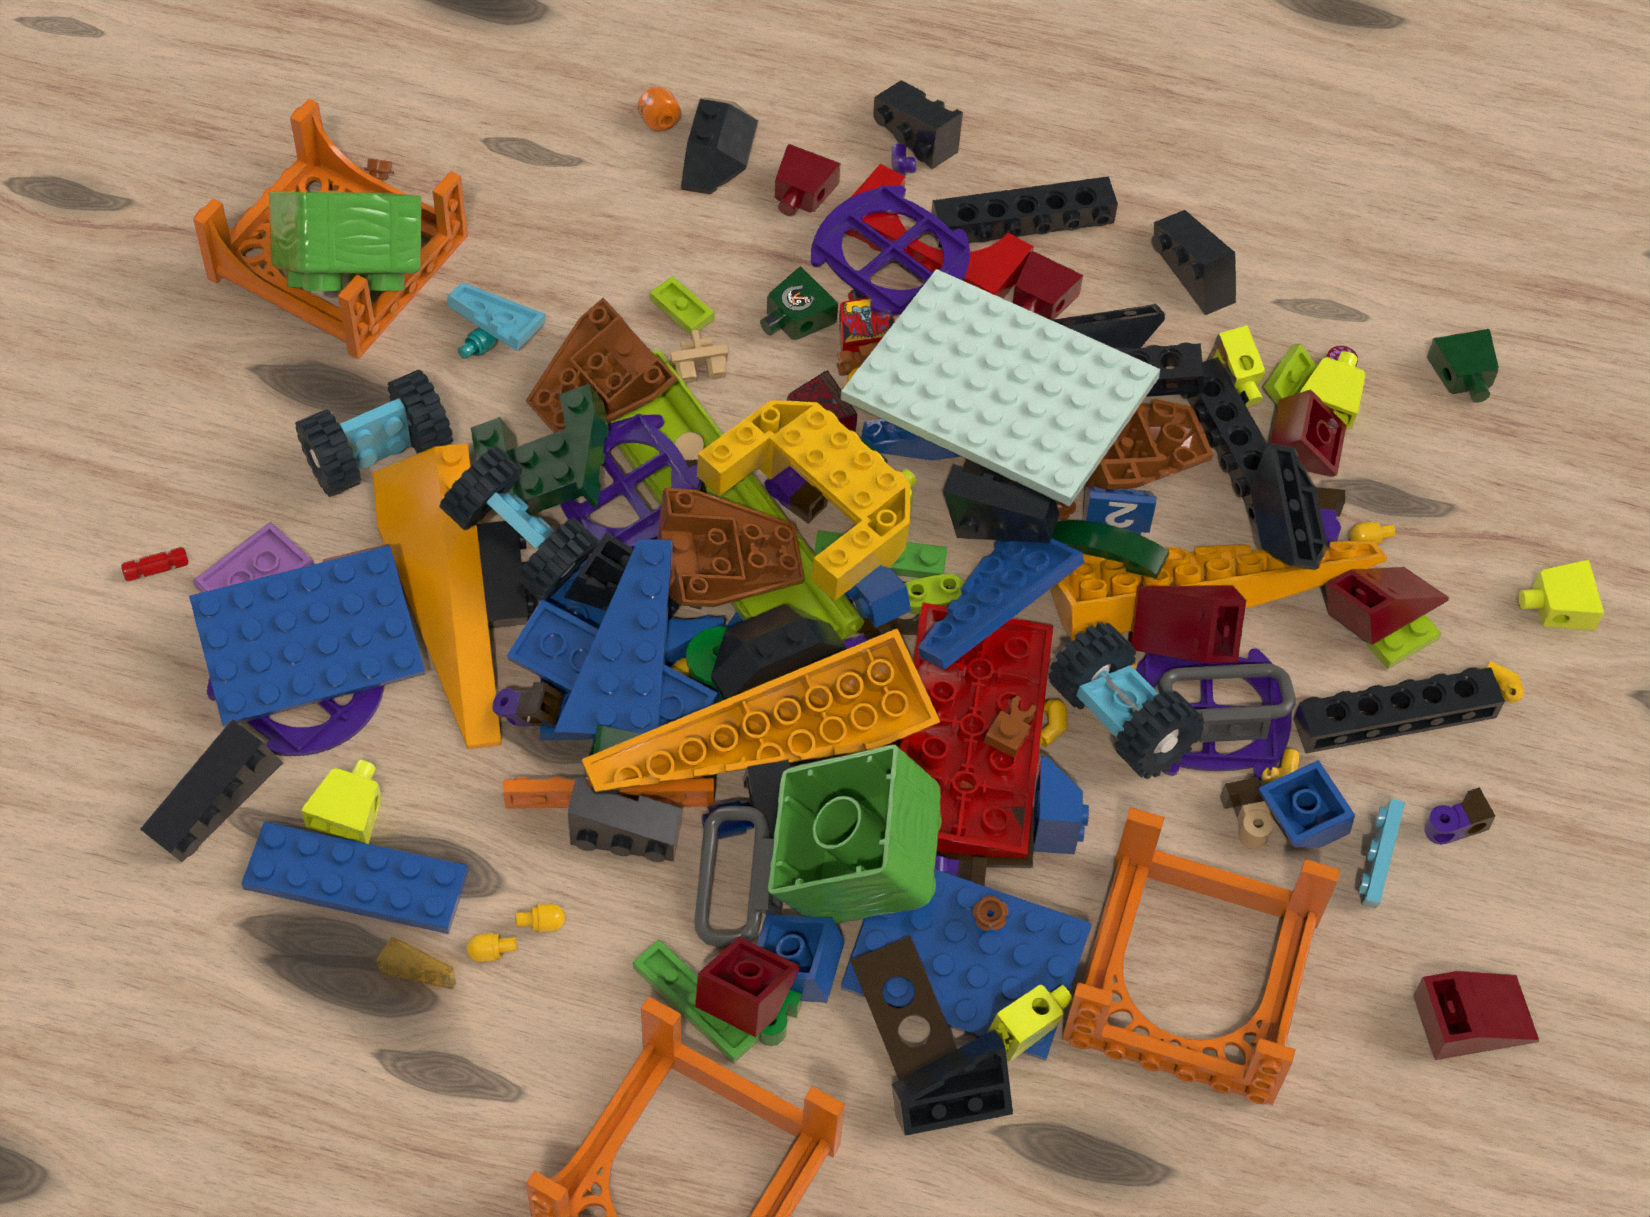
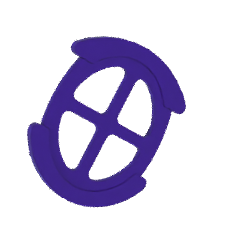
[810,185,970,315]
[560,414,702,549]
[1136,648,1292,781]
[207,677,385,756]

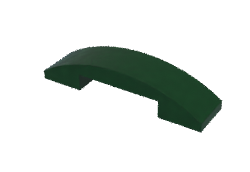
[1052,520,1169,579]

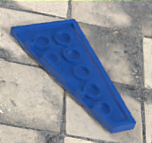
[918,538,1084,670]
[554,539,673,738]

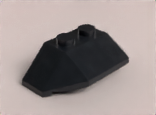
[681,97,758,194]
[1051,304,1165,349]
[1250,443,1328,570]
[711,604,847,700]

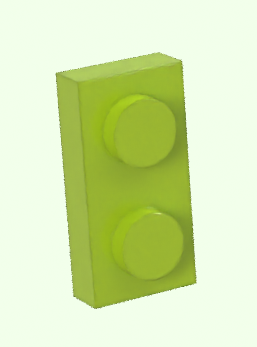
[650,276,715,336]
[1264,343,1317,406]
[1367,614,1442,669]

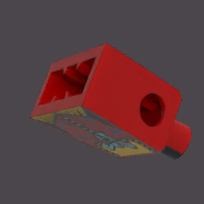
[839,289,895,353]

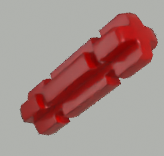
[121,547,188,581]

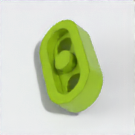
[905,574,965,614]

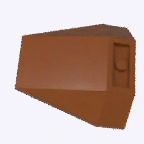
[525,298,678,433]
[657,488,805,607]

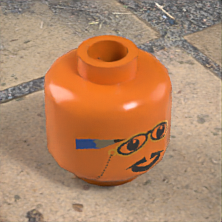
[638,87,681,132]

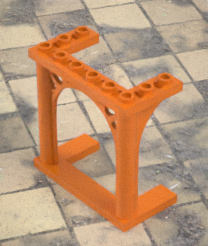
[193,98,468,360]
[1062,807,1340,1105]
[526,996,845,1217]

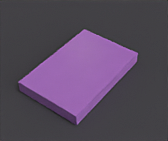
[193,522,314,593]

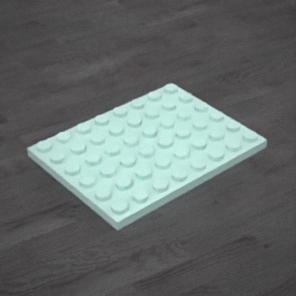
[841,269,1160,507]

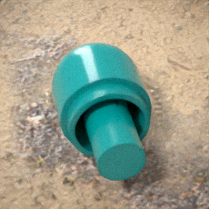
[458,327,498,359]

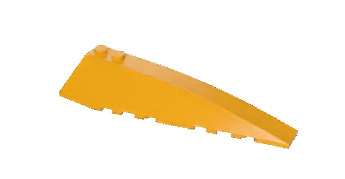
[373,443,502,749]
[1050,540,1387,641]
[581,629,940,792]

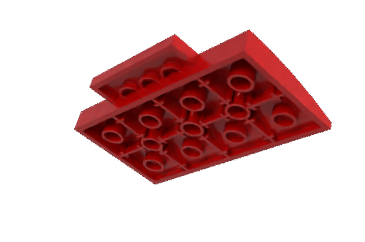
[886,602,1054,858]

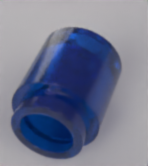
[701,800,754,840]

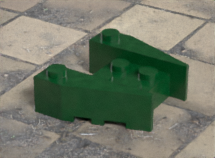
[470,384,609,515]

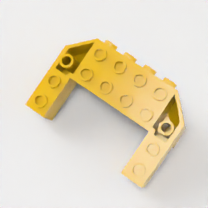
[697,400,910,601]

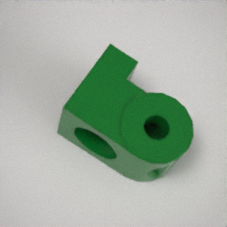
[759,990,802,1046]

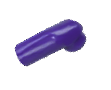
[892,144,917,176]

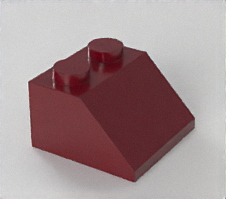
[1270,389,1347,477]
[695,936,800,1038]

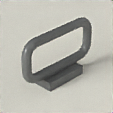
[1158,663,1296,742]
[694,806,782,947]

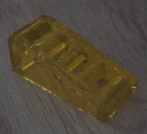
[377,937,456,989]

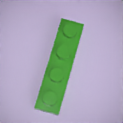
[814,531,947,578]
[633,939,760,1064]

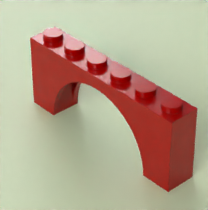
[846,163,1034,299]

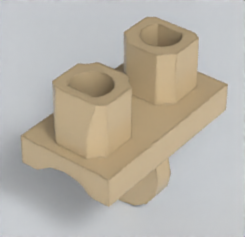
[669,330,729,383]

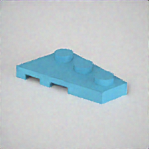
[447,282,546,351]
[1358,799,1405,908]

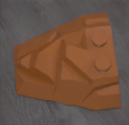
[1086,399,1214,490]

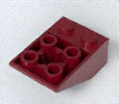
[1326,567,1449,645]
[1130,585,1246,663]
[1414,971,1539,1060]

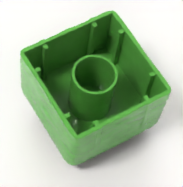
[269,192,422,291]
[768,745,942,924]

